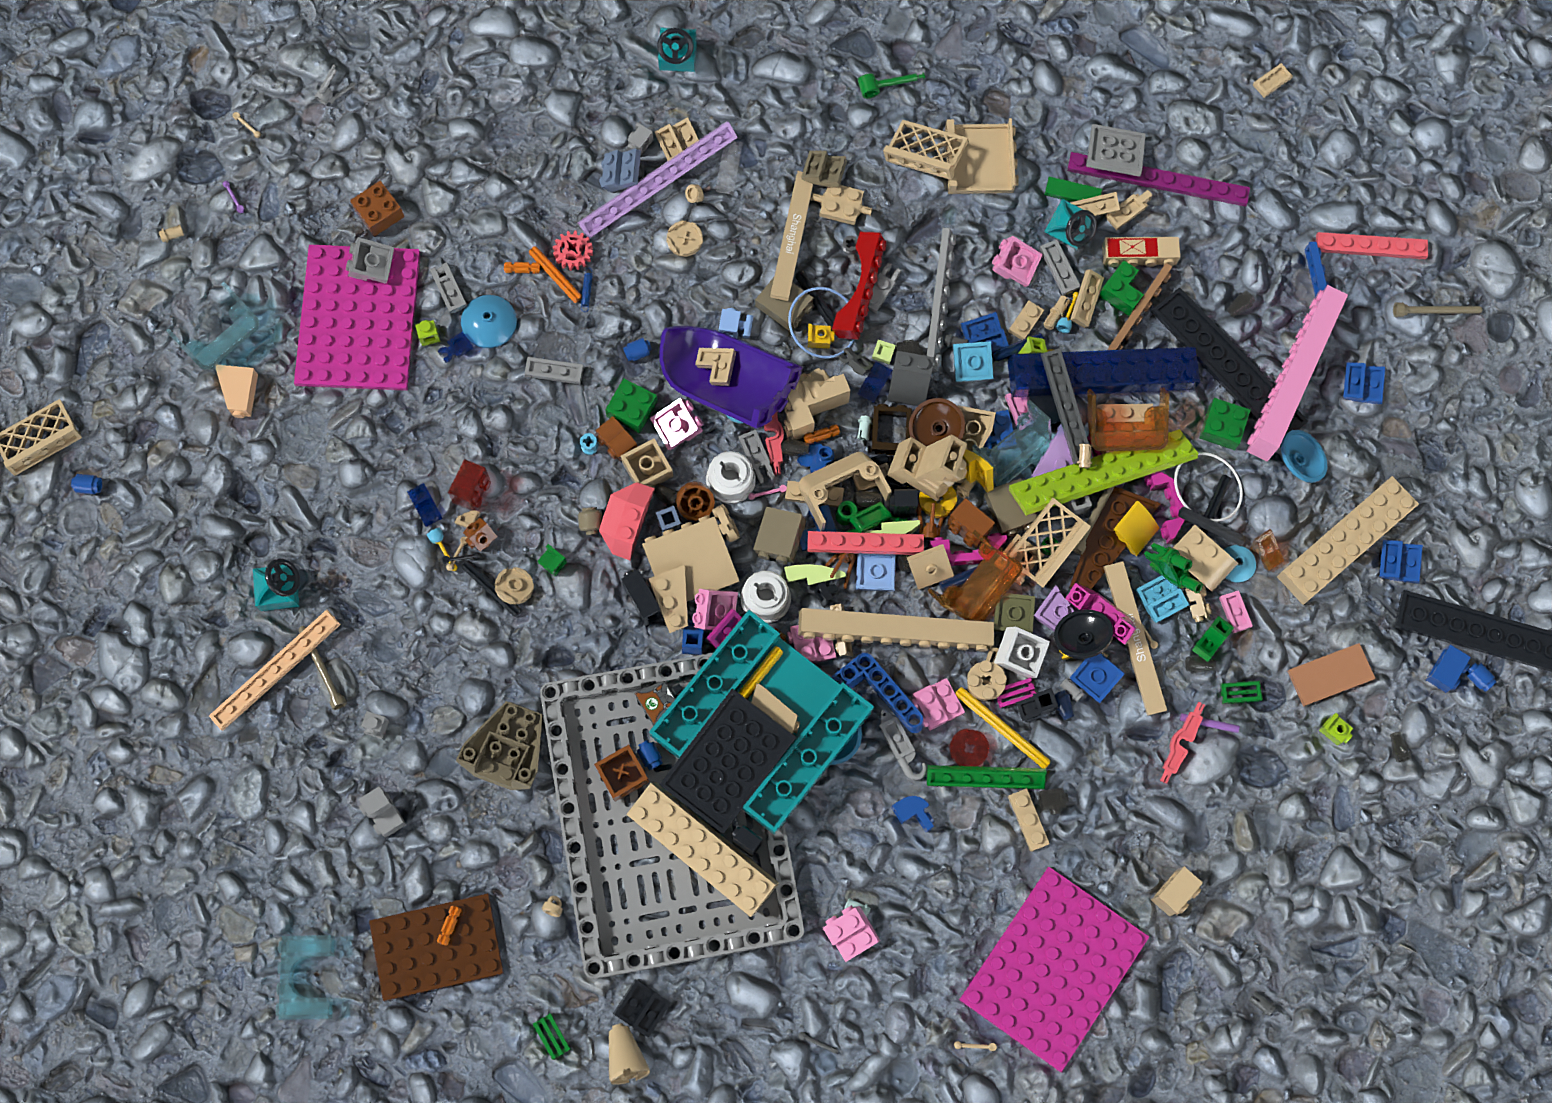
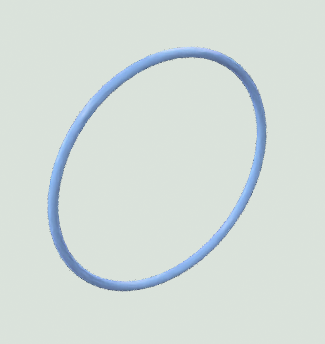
[788,287,855,359]

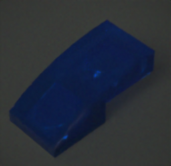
[858,361,893,403]
[407,483,443,527]

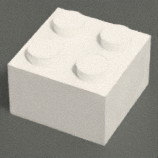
[994,627,1050,678]

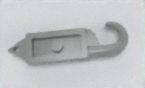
[879,710,927,780]

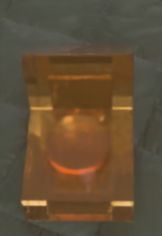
[1250,529,1284,571]

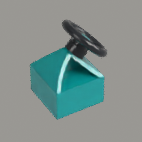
[657,27,697,72]
[1044,199,1097,251]
[253,559,300,611]

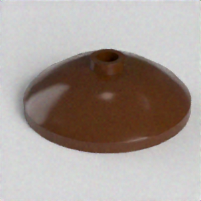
[909,398,966,446]

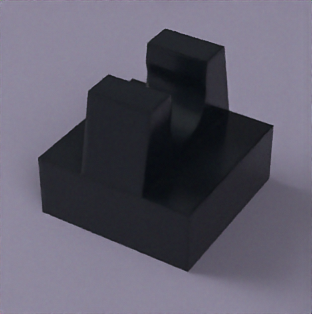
[814,582,838,607]

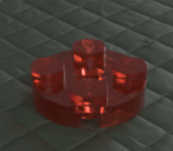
[949,729,989,767]

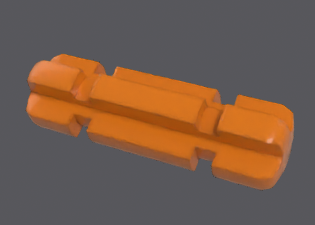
[504,262,540,273]
[803,424,840,445]
[437,905,461,946]

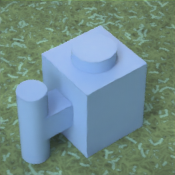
[719,308,753,338]

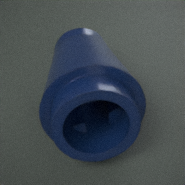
[1054,690,1074,720]

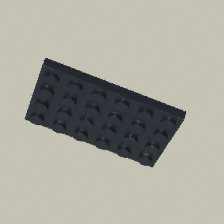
[659,688,796,834]

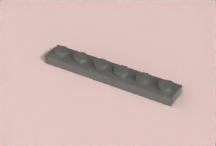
[1041,348,1093,464]

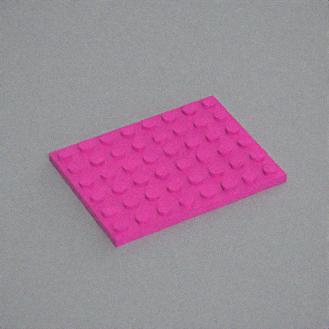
[294,245,420,391]
[959,866,1149,1073]

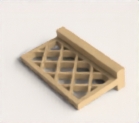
[883,120,969,180]
[0,399,82,476]
[1005,497,1091,587]

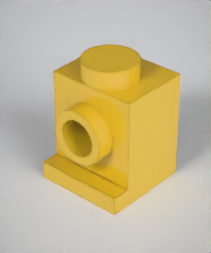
[808,324,834,349]

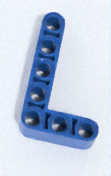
[831,653,924,733]

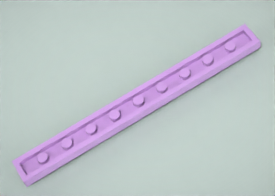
[577,121,738,238]

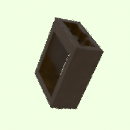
[871,404,912,456]

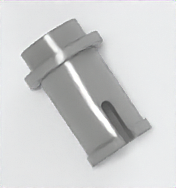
[1060,677,1085,702]

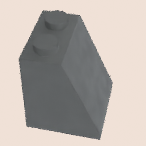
[888,351,934,406]

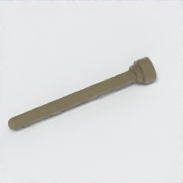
[1393,302,1483,317]
[1072,486,1115,554]
[299,626,347,710]

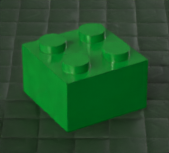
[605,378,658,434]
[1199,398,1250,450]

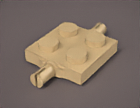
[811,185,873,225]

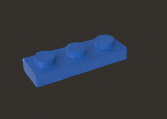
[1304,241,1329,298]

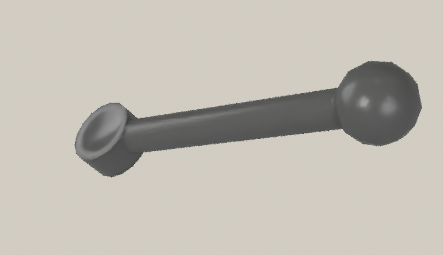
[798,1032,838,1054]

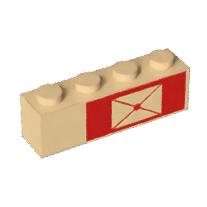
[1102,237,1180,267]

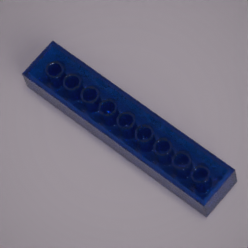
[1007,347,1200,397]

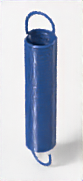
[581,268,592,312]

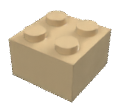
[621,438,673,487]
[1151,866,1203,916]

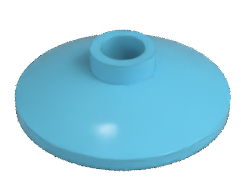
[1224,545,1256,583]

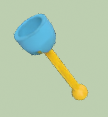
[1056,292,1079,333]
[427,527,457,571]

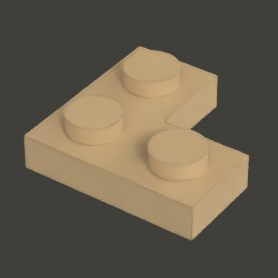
[695,348,736,386]

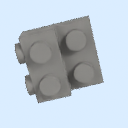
[346,237,394,284]

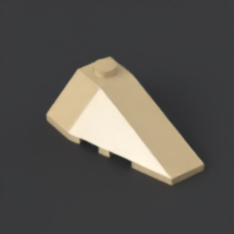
[956,405,996,483]

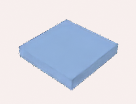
[856,553,896,592]

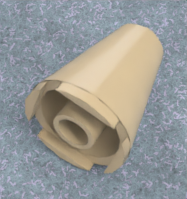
[609,1024,650,1085]

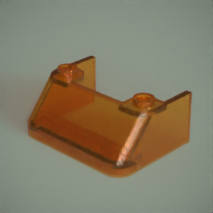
[1087,388,1169,451]
[928,530,1023,621]

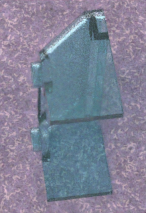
[166,282,260,370]
[972,400,1052,488]

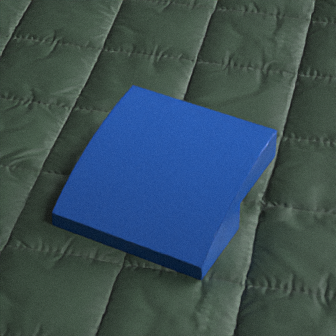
[960,312,1009,352]
[1343,362,1385,404]
[1379,540,1423,584]

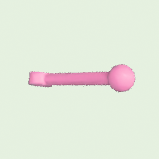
[748,485,787,500]

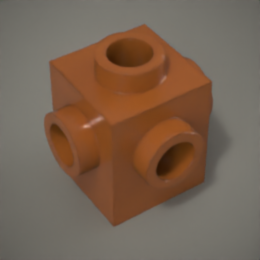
[463,518,497,551]

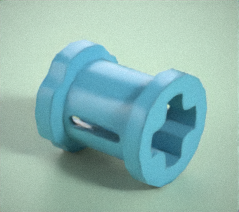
[580,433,598,455]

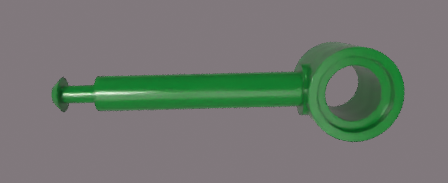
[858,72,926,99]
[835,501,908,525]

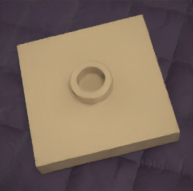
[907,544,954,590]

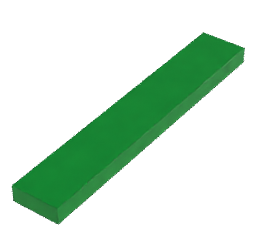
[926,765,1047,789]

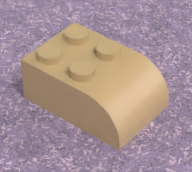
[1173,525,1239,592]

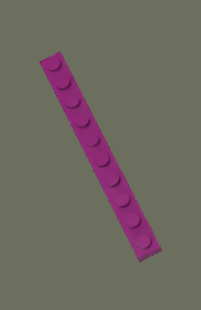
[1067,152,1250,207]

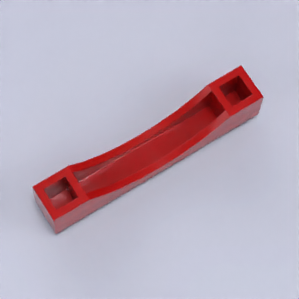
[832,232,886,340]

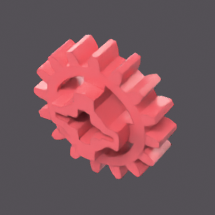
[553,230,593,271]

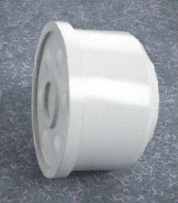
[706,451,756,504]
[741,571,791,623]

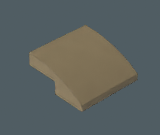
[801,151,847,187]

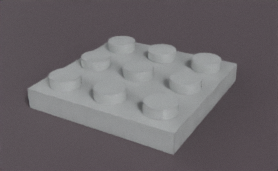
[1086,124,1146,176]

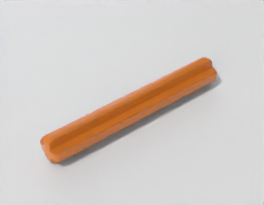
[529,246,582,303]

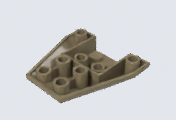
[456,701,542,790]

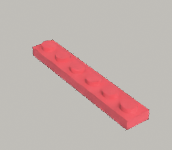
[1316,232,1428,259]
[807,531,924,555]

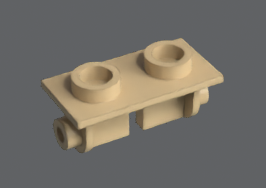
[1185,585,1212,623]

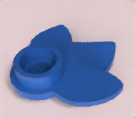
[797,441,834,473]

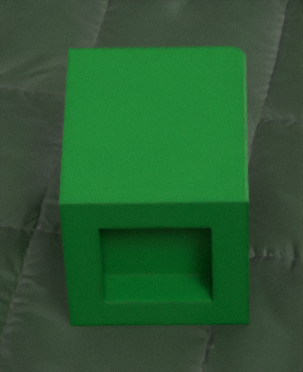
[538,544,567,577]

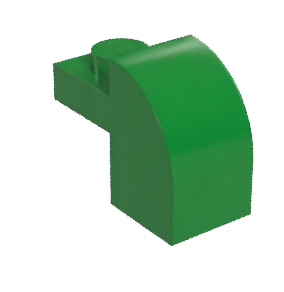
[1192,616,1234,662]

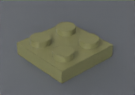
[994,592,1035,633]

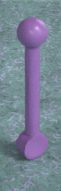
[223,181,245,213]

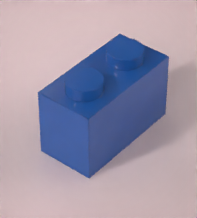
[1426,645,1471,693]

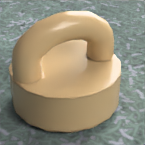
[685,184,704,203]
[542,895,563,917]

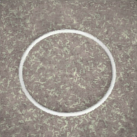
[1174,452,1243,522]

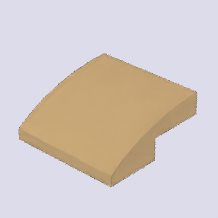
[654,117,699,161]

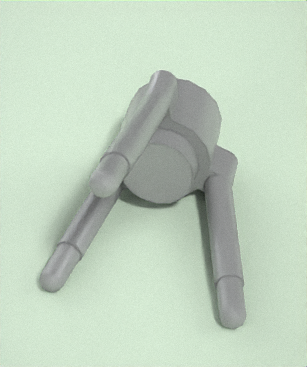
[315,65,355,105]

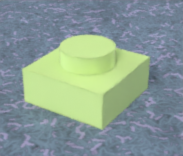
[872,340,896,364]

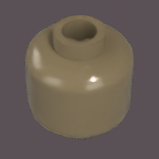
[578,507,603,535]

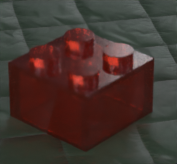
[448,459,491,511]

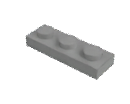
[1040,239,1081,296]
[524,357,584,385]

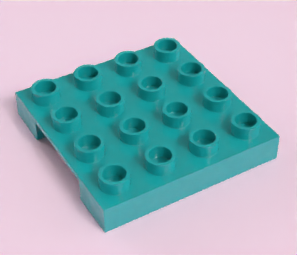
[649,610,874,835]

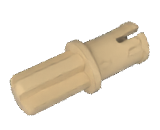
[1043,296,1071,330]

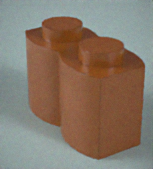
[595,417,637,462]

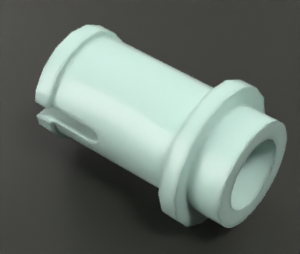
[857,416,873,441]
[844,898,871,917]

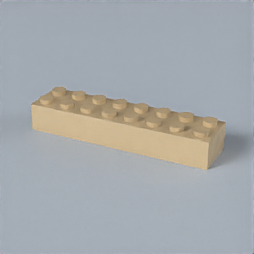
[1277,476,1419,605]
[626,782,779,917]

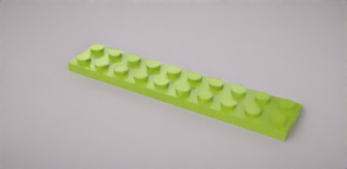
[1009,429,1198,516]

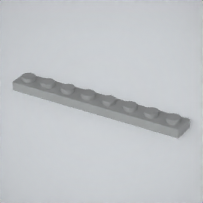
[927,228,956,372]

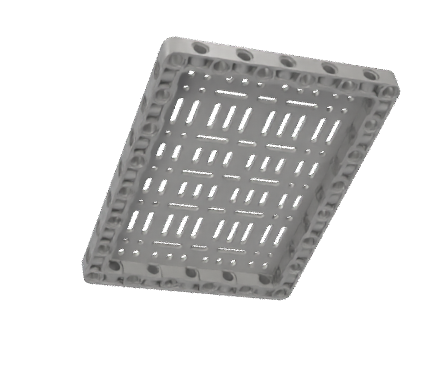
[540,653,804,979]

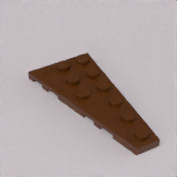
[1069,486,1161,590]

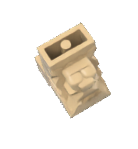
[784,368,851,442]
[887,435,967,501]

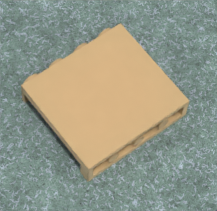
[945,118,1018,194]
[642,515,739,602]

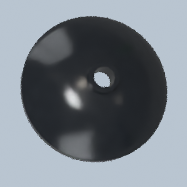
[1054,609,1113,659]

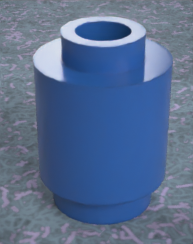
[623,338,652,362]
[71,474,102,494]
[1466,662,1497,692]
[636,740,663,771]

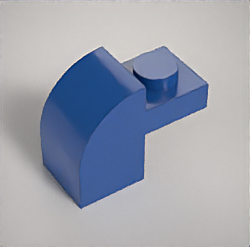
[682,619,704,655]
[891,796,934,833]

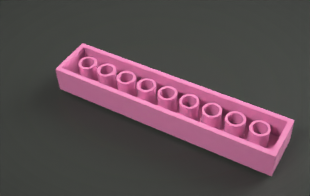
[1247,285,1348,461]

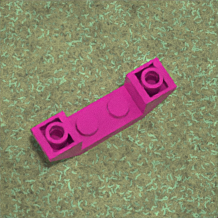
[1144,471,1185,544]
[929,533,1007,566]
[1065,583,1137,644]

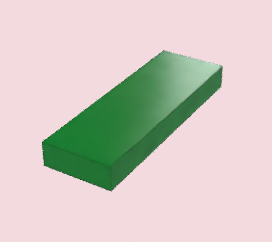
[1044,176,1102,202]

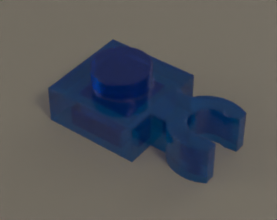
[438,332,473,363]

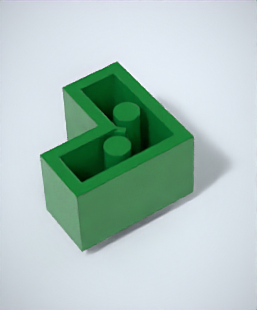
[1099,260,1144,317]

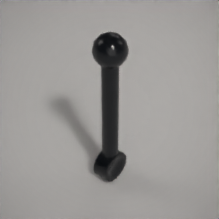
[442,552,481,564]

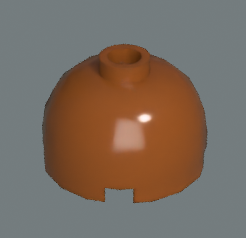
[676,481,715,521]

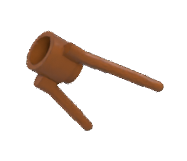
[917,499,944,540]
[825,553,857,589]

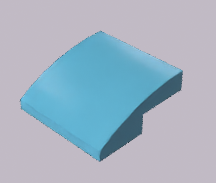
[1134,575,1189,623]

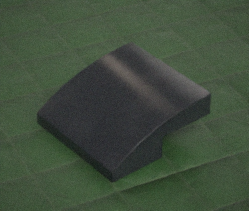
[613,979,671,1038]

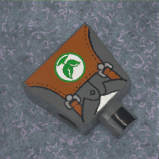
[634,681,683,726]

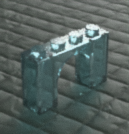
[276,935,335,1020]

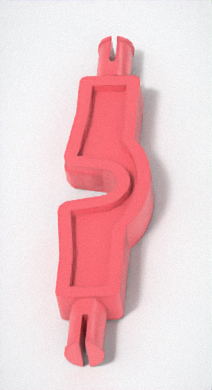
[764,412,784,475]
[1159,702,1206,784]

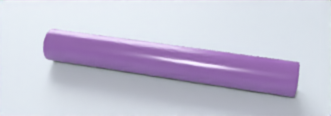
[1180,713,1240,733]

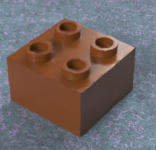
[350,180,405,237]
[947,498,995,549]
[594,745,650,802]

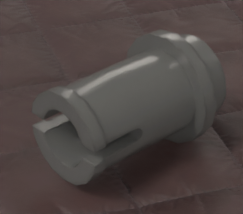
[944,333,968,348]
[1248,990,1276,1016]

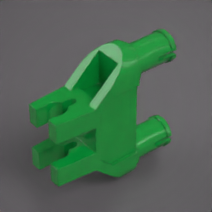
[1144,543,1203,594]

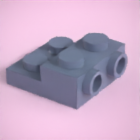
[599,148,641,193]

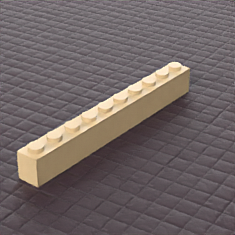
[798,608,994,652]

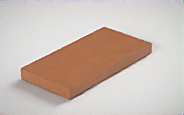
[1287,643,1376,707]

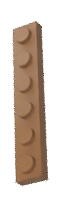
[1105,263,1172,359]

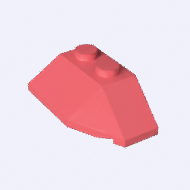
[599,482,655,560]

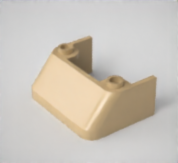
[799,452,891,532]

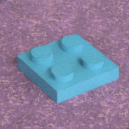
[953,341,993,382]

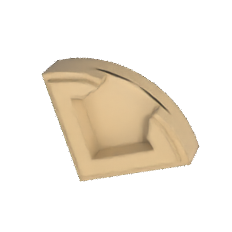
[454,510,480,528]

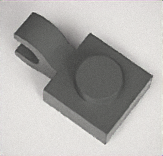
[839,347,874,376]

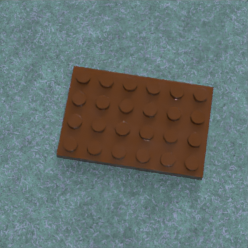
[369,893,504,1001]

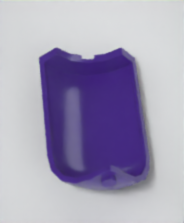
[659,326,803,429]

